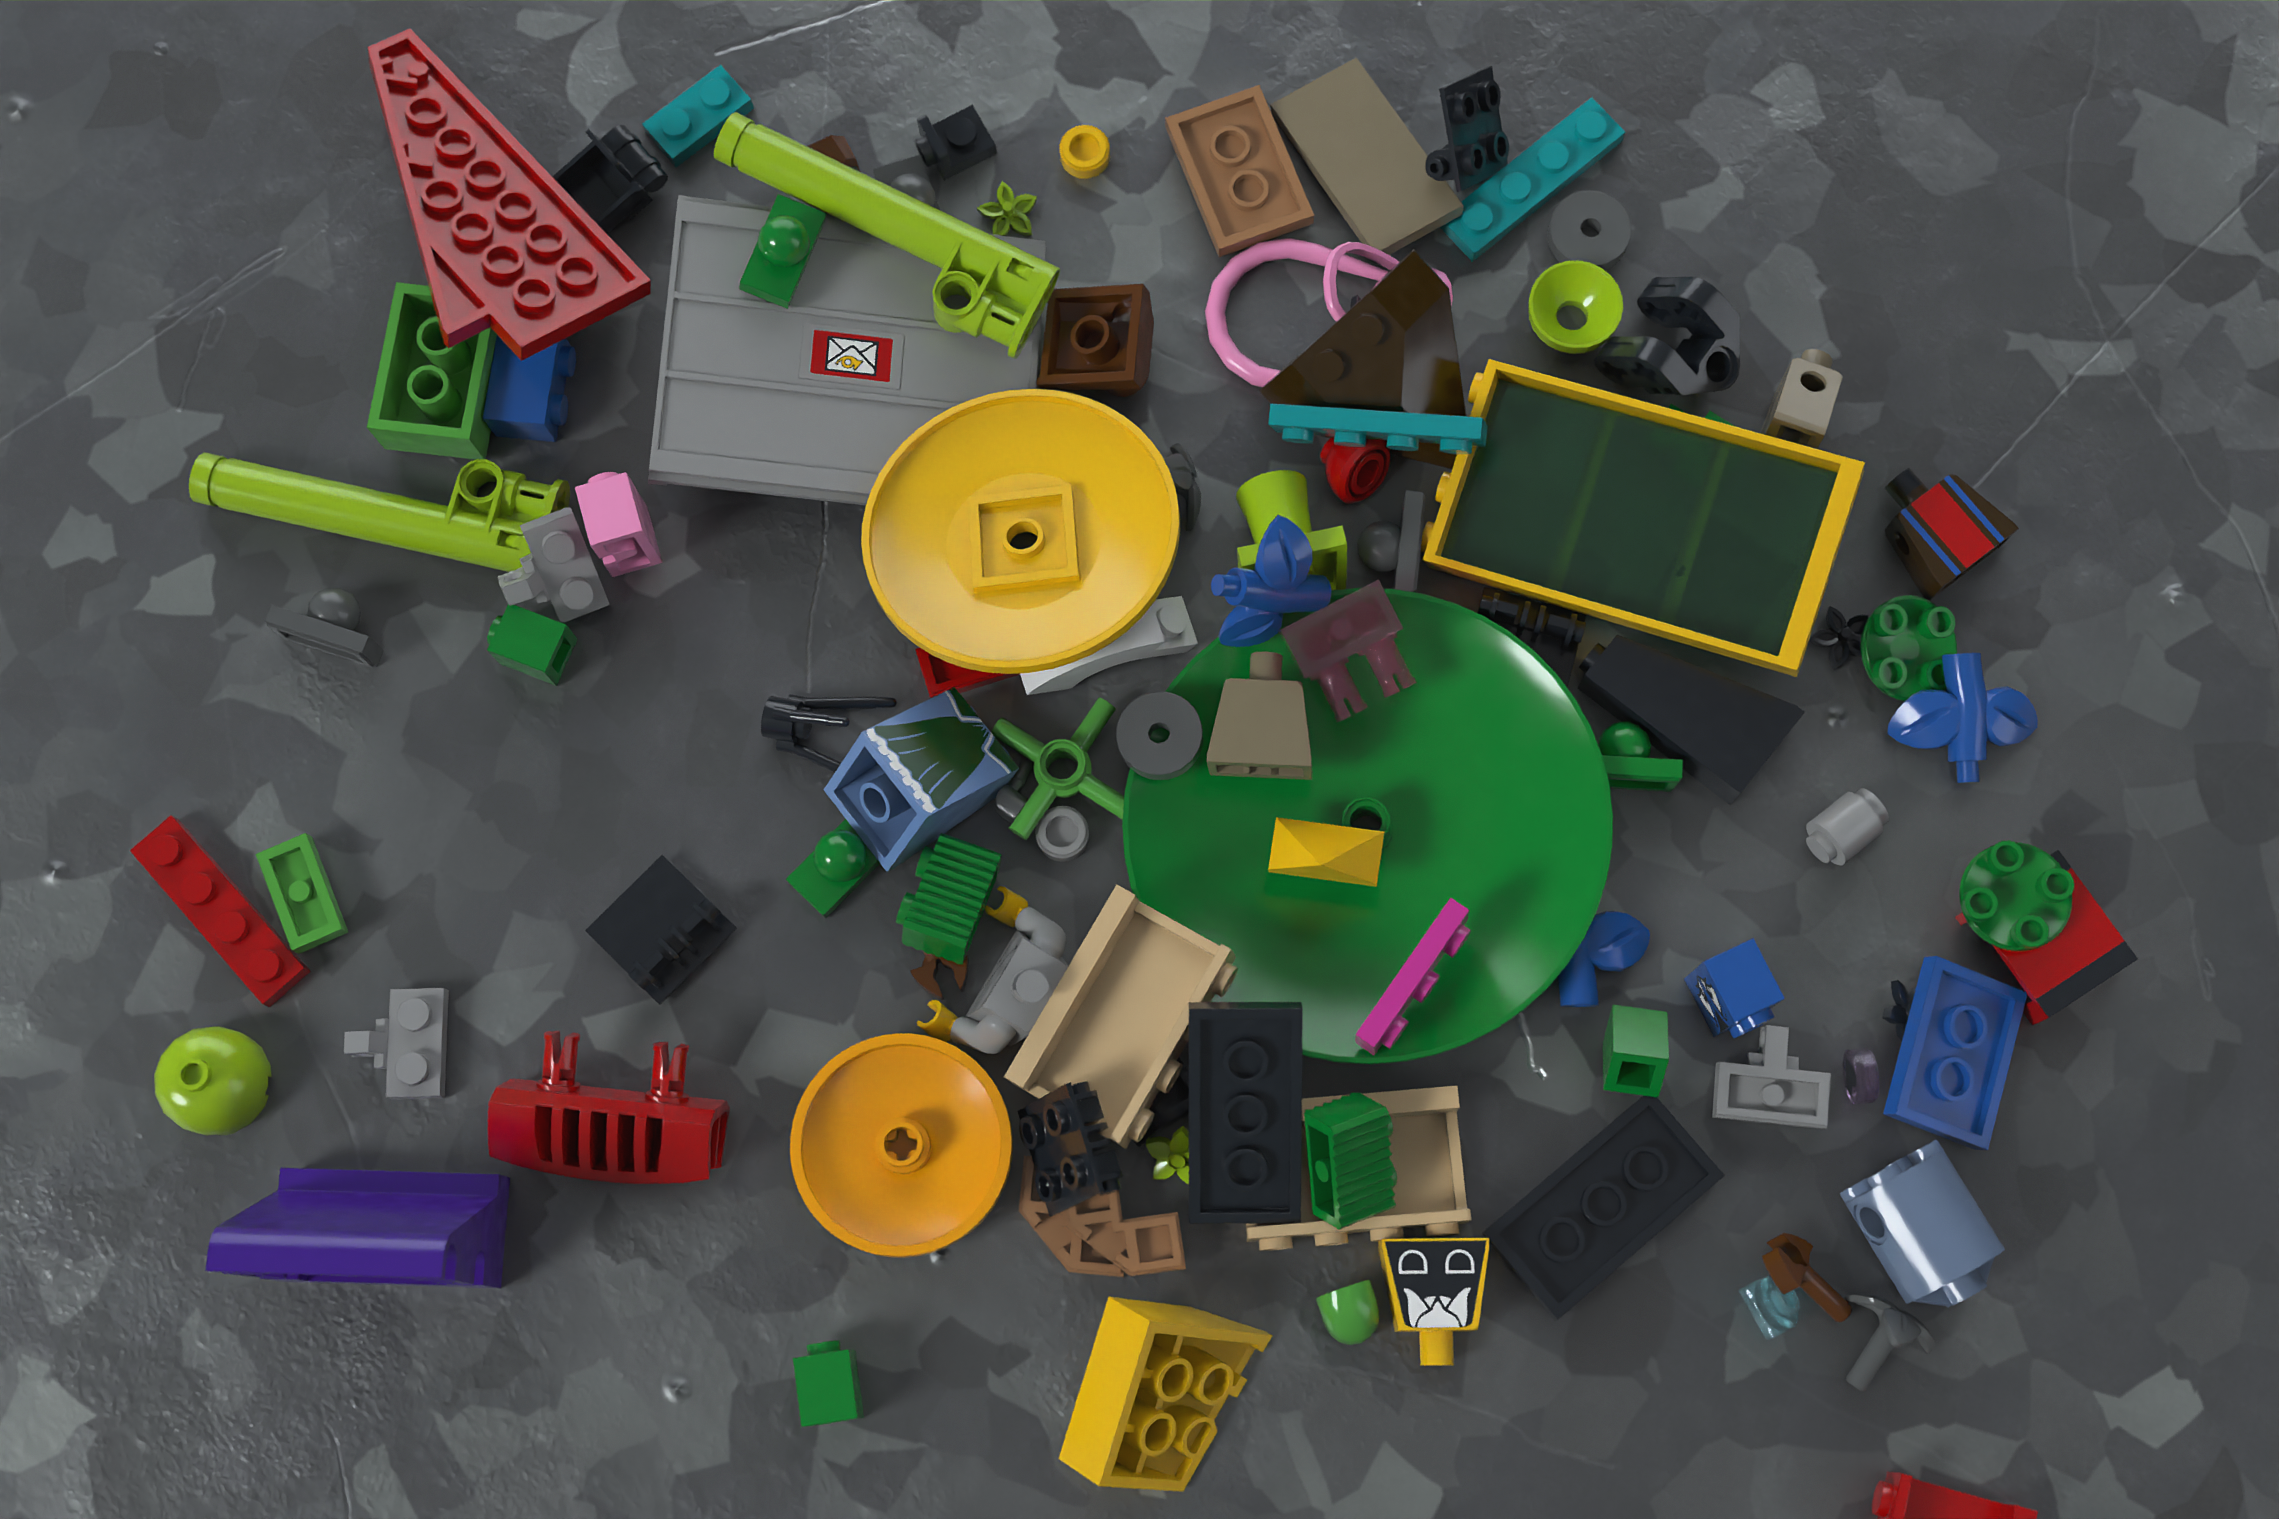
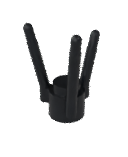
[761,694,897,773]

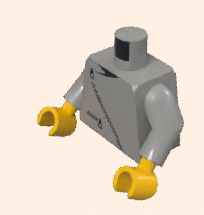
[917,886,1069,1054]

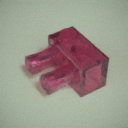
[1279,580,1416,722]

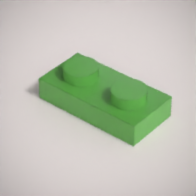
[256,833,348,954]

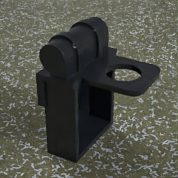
[552,125,668,234]

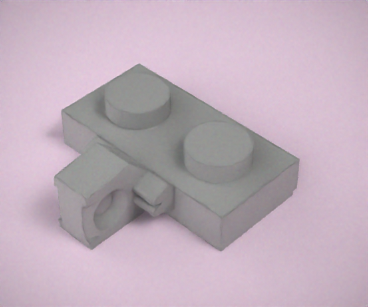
[498,507,610,623]
[344,988,449,1100]
[1712,1025,1831,1129]

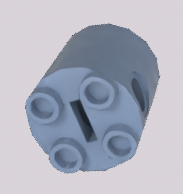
[1839,1139,2005,1307]

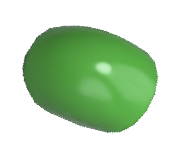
[1316,1279,1380,1345]

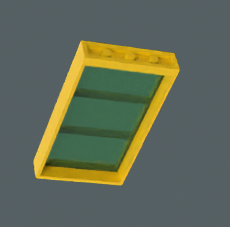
[1421,359,1865,677]

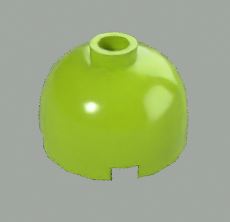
[154,1026,271,1136]

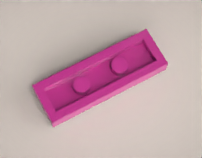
[1355,898,1471,1055]

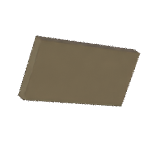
[1270,58,1463,263]

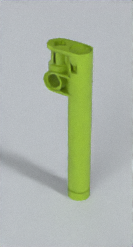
[714,112,1060,359]
[189,452,570,572]

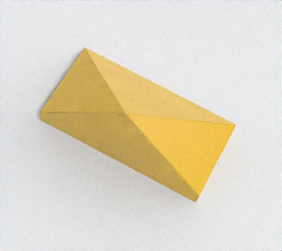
[1268,817,1384,887]

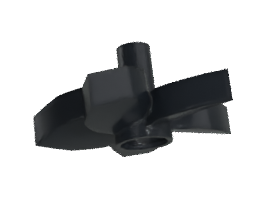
[1809,606,1869,670]
[1882,980,1916,1042]

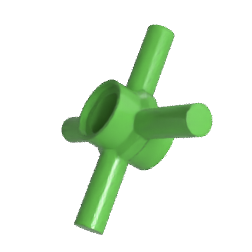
[991,698,1124,840]

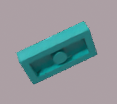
[642,64,754,167]

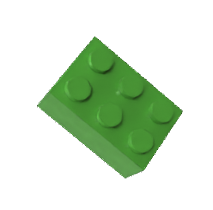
[367,282,497,460]

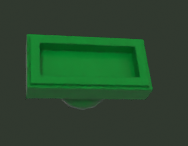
[739,194,827,309]
[1598,721,1683,792]
[786,819,880,919]

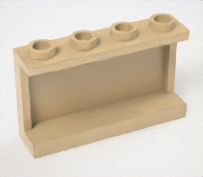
[1004,884,1238,1149]
[1245,1086,1471,1251]

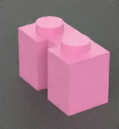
[575,472,663,577]

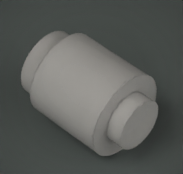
[1806,788,1889,865]

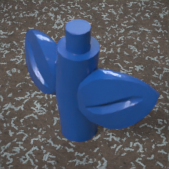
[1211,515,1331,647]
[1887,653,2038,783]
[1557,911,1650,1007]

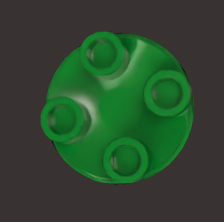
[1861,595,1957,701]
[1959,840,2074,951]

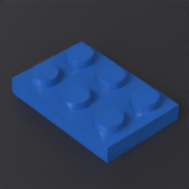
[1883,956,2027,1150]

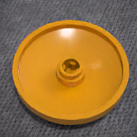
[790,1033,1013,1258]

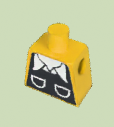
[1378,1238,1489,1366]

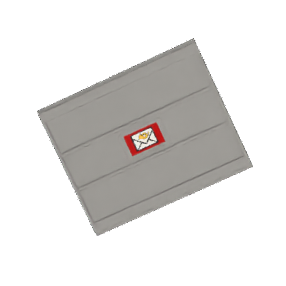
[648,195,1046,505]

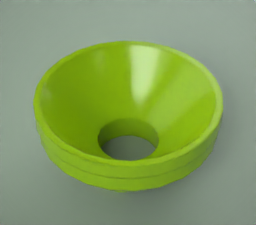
[1528,260,1623,354]

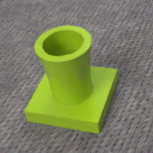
[1236,470,1347,590]

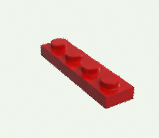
[130,815,311,1008]

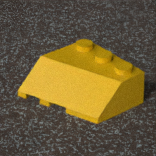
[1058,1297,1273,1492]

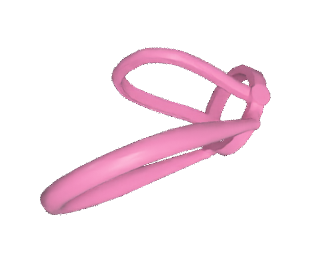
[1205,238,1453,387]

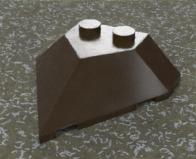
[1259,249,1467,469]

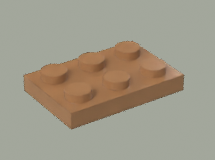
[1165,85,1314,257]

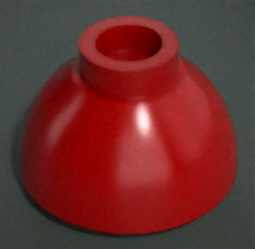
[1320,437,1390,504]

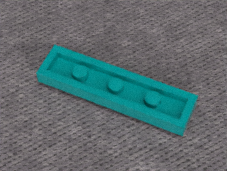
[1440,97,1626,262]
[1268,404,1488,454]

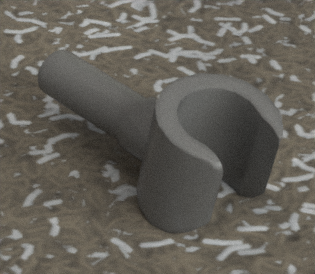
[995,756,1034,824]

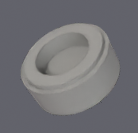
[1035,806,1089,862]

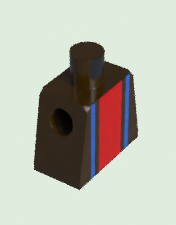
[1884,468,2019,601]

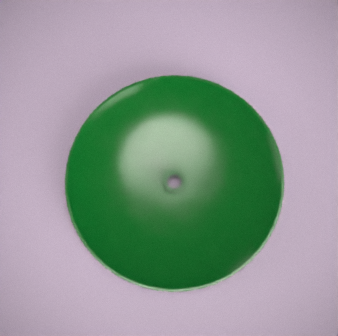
[1122,588,1613,1064]

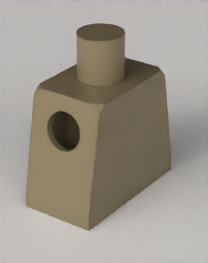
[1749,349,1843,484]
[1207,651,1313,780]

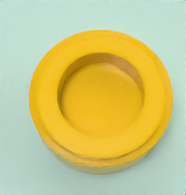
[1059,125,1110,179]

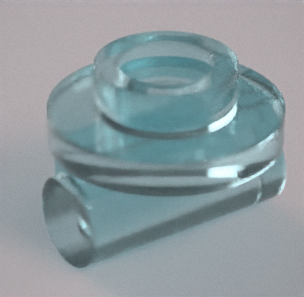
[1739,1275,1800,1341]

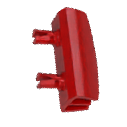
[488,1031,730,1184]

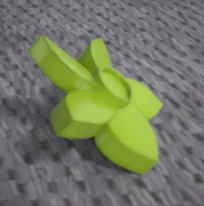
[977,181,1037,236]
[1146,1126,1189,1185]

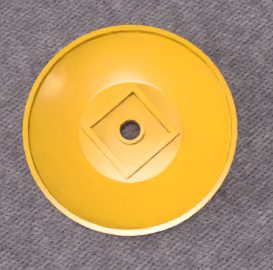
[861,389,1180,674]

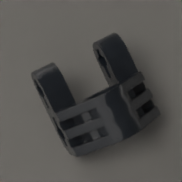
[1594,277,1740,395]

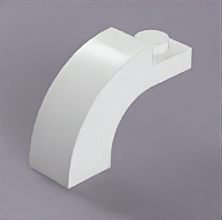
[1020,596,1198,695]

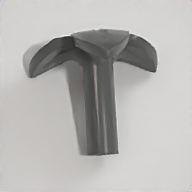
[1164,443,1201,531]
[1845,1294,1936,1392]

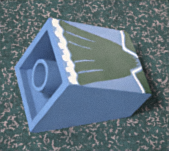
[824,687,1019,872]

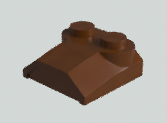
[1037,284,1154,397]

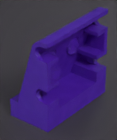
[205,1168,510,1289]

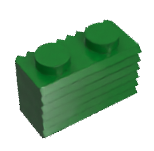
[896,833,1002,964]
[1304,1092,1397,1230]

